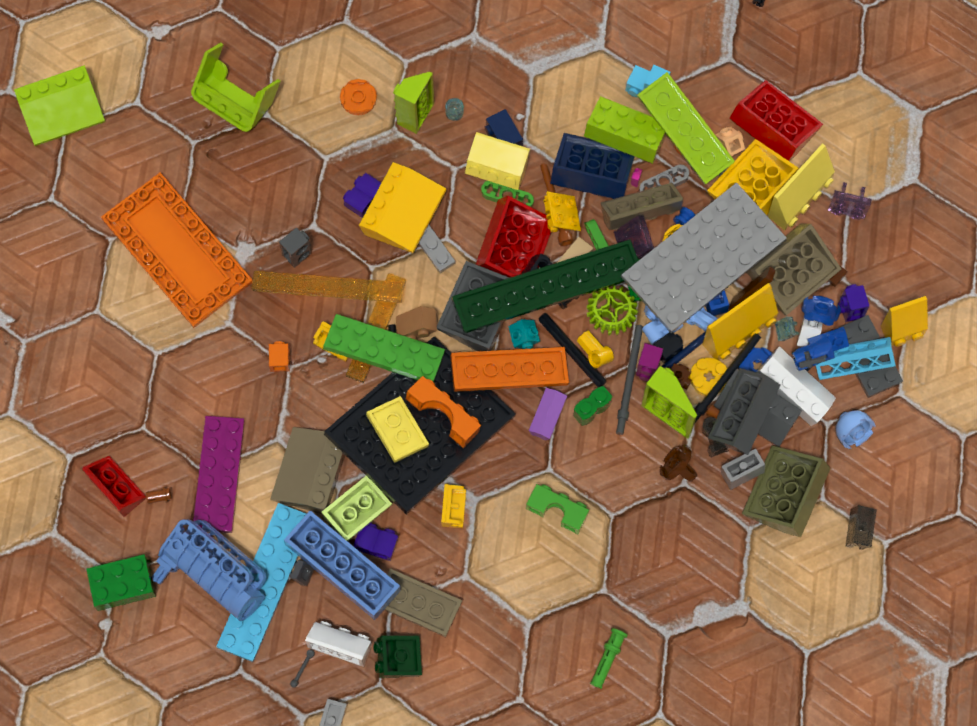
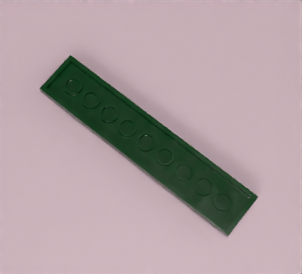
[451,240,639,334]

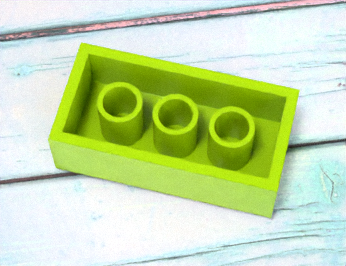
[584,96,666,164]

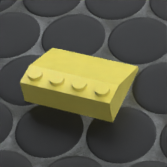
[768,143,835,231]

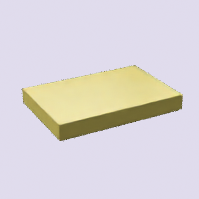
[366,396,429,463]

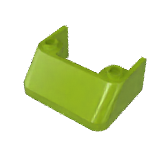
[191,43,281,132]

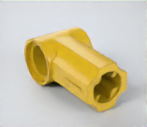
[577,331,614,368]

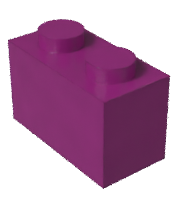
[636,343,663,381]

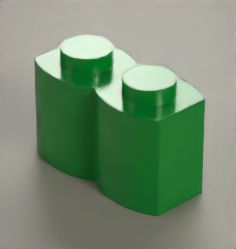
[573,386,612,426]

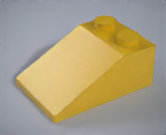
[880,296,928,347]

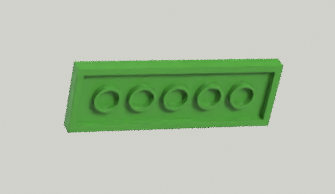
[323,314,445,382]

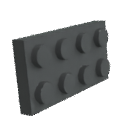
[834,315,903,398]

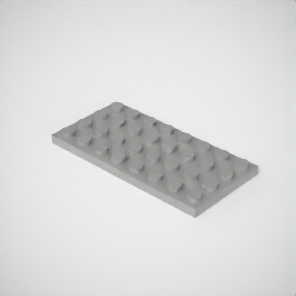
[621,183,787,333]

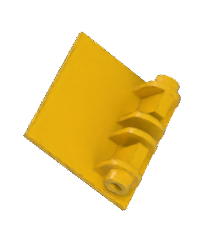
[543,191,581,232]

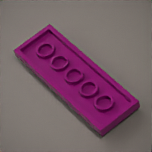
[193,416,245,533]

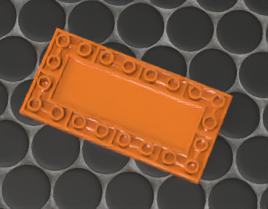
[101,172,253,328]

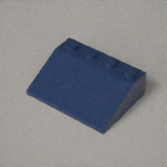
[550,133,634,199]

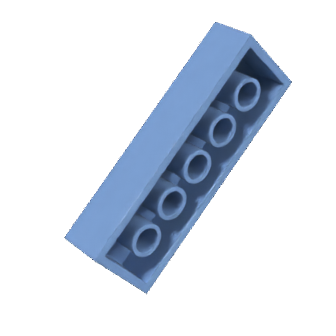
[284,511,401,620]

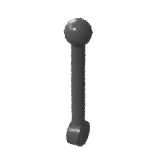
[290,650,314,688]

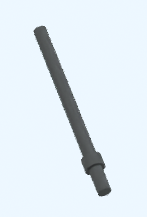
[616,325,643,435]

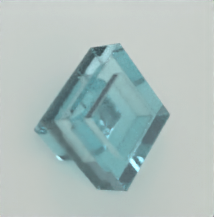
[775,317,799,341]

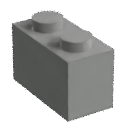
[721,448,765,490]

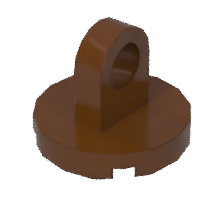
[660,445,697,482]

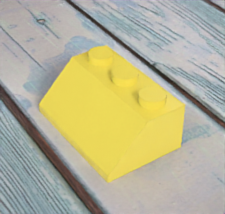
[465,132,530,190]

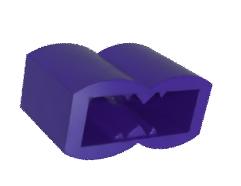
[343,173,381,218]
[353,523,398,561]

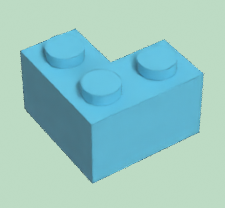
[625,65,671,97]

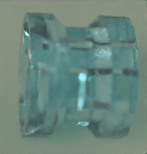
[445,98,464,121]

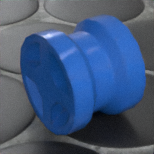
[673,207,695,225]

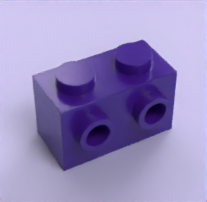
[838,284,869,323]

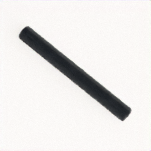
[539,313,606,387]

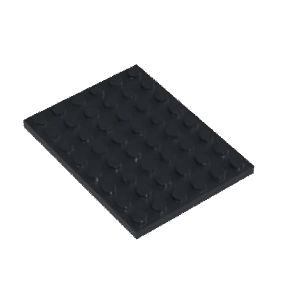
[324,337,516,515]

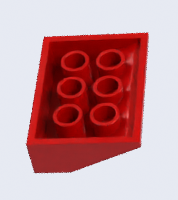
[729,80,823,162]
[475,196,551,278]

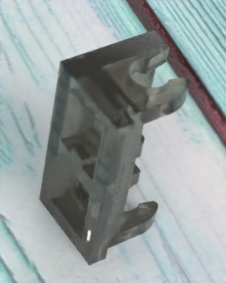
[845,505,877,550]

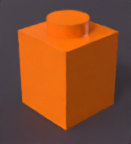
[269,341,290,372]

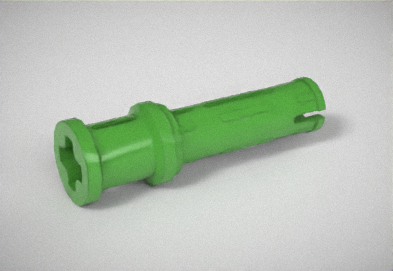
[590,628,628,689]

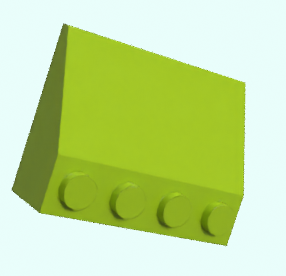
[14,65,105,146]
[641,366,697,439]

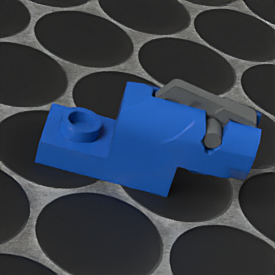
[792,327,849,371]

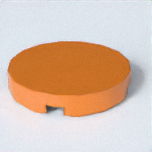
[340,79,377,115]

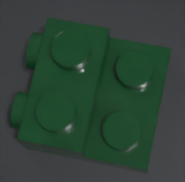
[373,636,422,678]

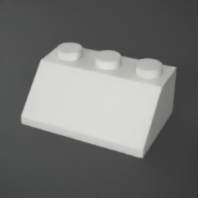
[305,621,372,667]

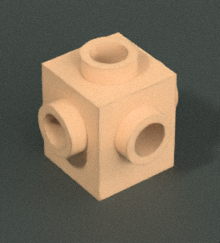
[715,127,745,156]

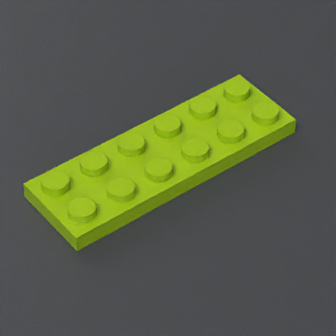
[637,72,735,185]

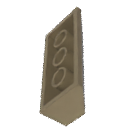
[601,183,683,230]

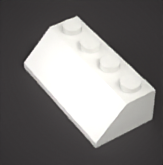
[756,346,836,426]

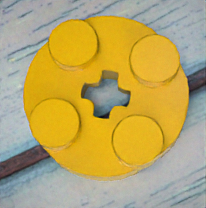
[690,358,728,396]

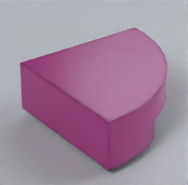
[631,168,643,187]

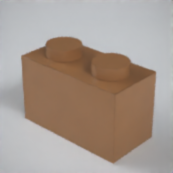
[396,306,437,340]

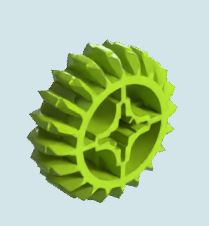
[586,285,638,336]

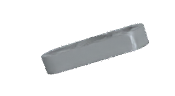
[639,165,689,192]

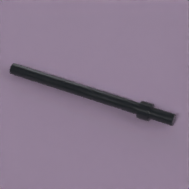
[694,333,761,423]

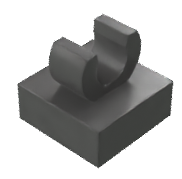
[289,560,314,586]

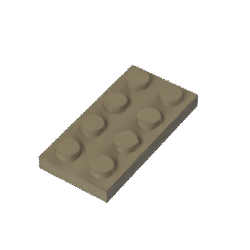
[384,568,462,637]

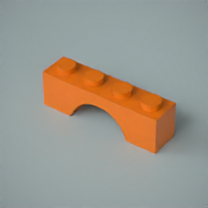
[405,376,481,448]

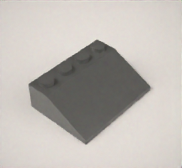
[437,261,509,351]

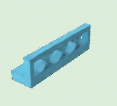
[816,337,896,380]

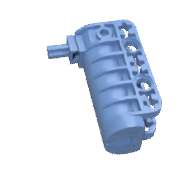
[151,519,266,621]

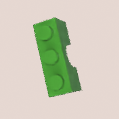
[526,484,589,535]

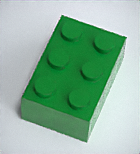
[86,554,156,611]

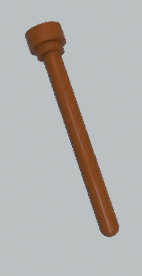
[540,163,574,246]

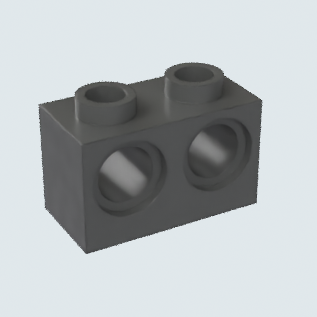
[279,227,311,268]

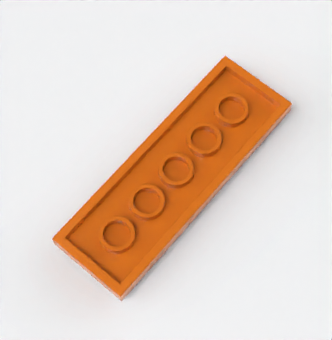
[450,347,569,392]

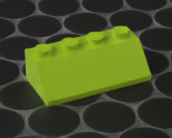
[393,72,434,134]

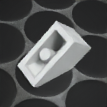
[797,317,823,347]

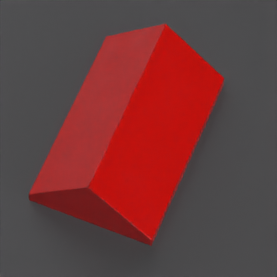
[82,456,146,517]

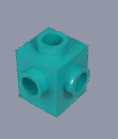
[508,319,540,349]

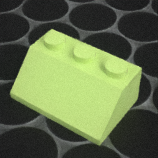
[322,476,392,541]

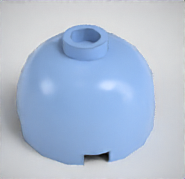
[835,410,876,449]

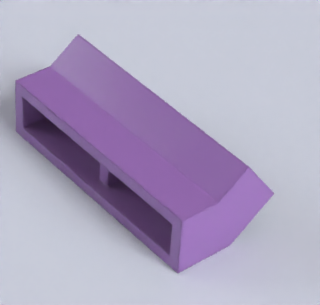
[529,388,567,440]

